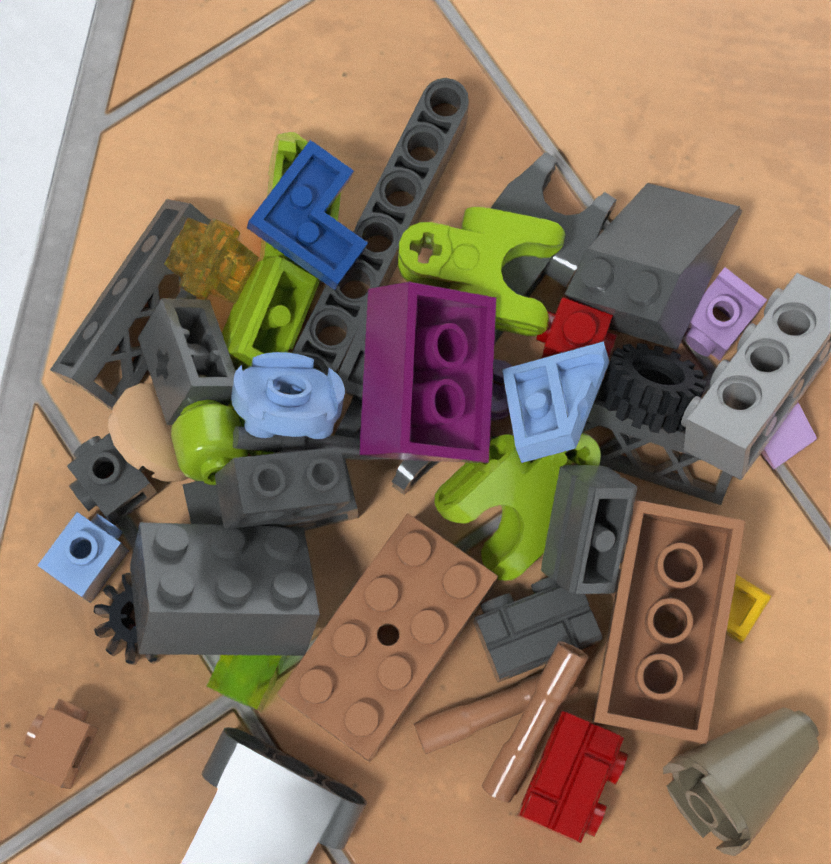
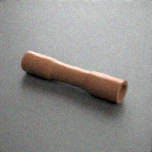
[482,641,588,802]
[414,672,579,754]

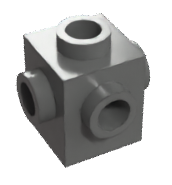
[67,433,157,525]

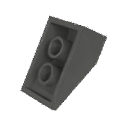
[565,183,742,349]

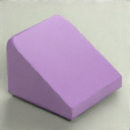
[761,402,817,470]

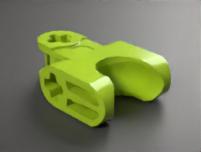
[398,207,566,336]
[434,433,601,581]

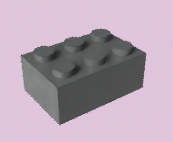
[130,522,320,656]

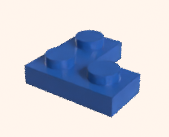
[247,140,368,290]

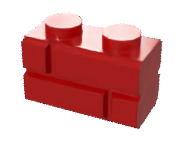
[516,711,628,843]

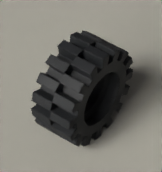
[600,343,706,434]

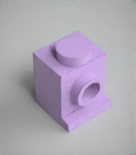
[684,267,767,361]

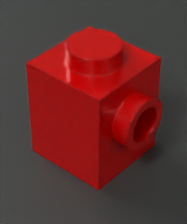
[536,297,617,359]

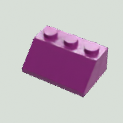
[359,282,496,463]

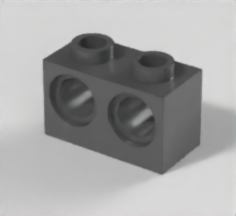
[215,447,351,529]

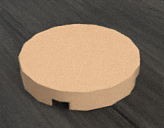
[108,383,188,481]

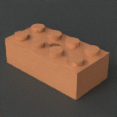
[592,500,746,744]
[277,513,498,763]

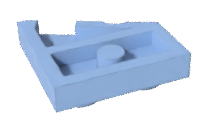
[502,342,609,463]

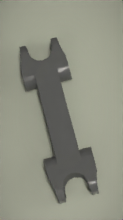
[334,152,617,495]

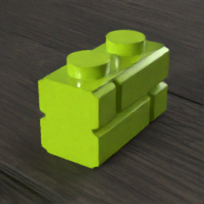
[222,256,320,371]

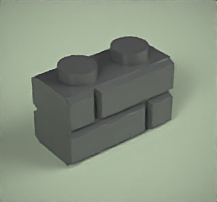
[541,465,637,594]
[474,577,603,683]

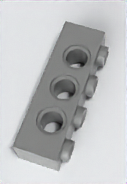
[681,273,831,480]

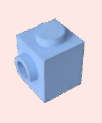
[37,512,129,603]

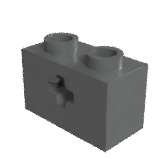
[138,298,236,425]

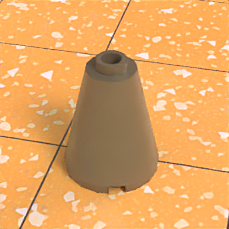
[663,708,819,856]

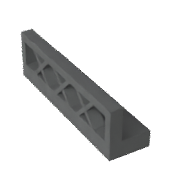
[50,199,234,410]
[582,381,732,505]

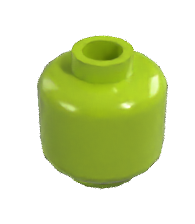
[171,400,249,485]

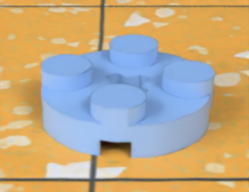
[231,352,345,439]

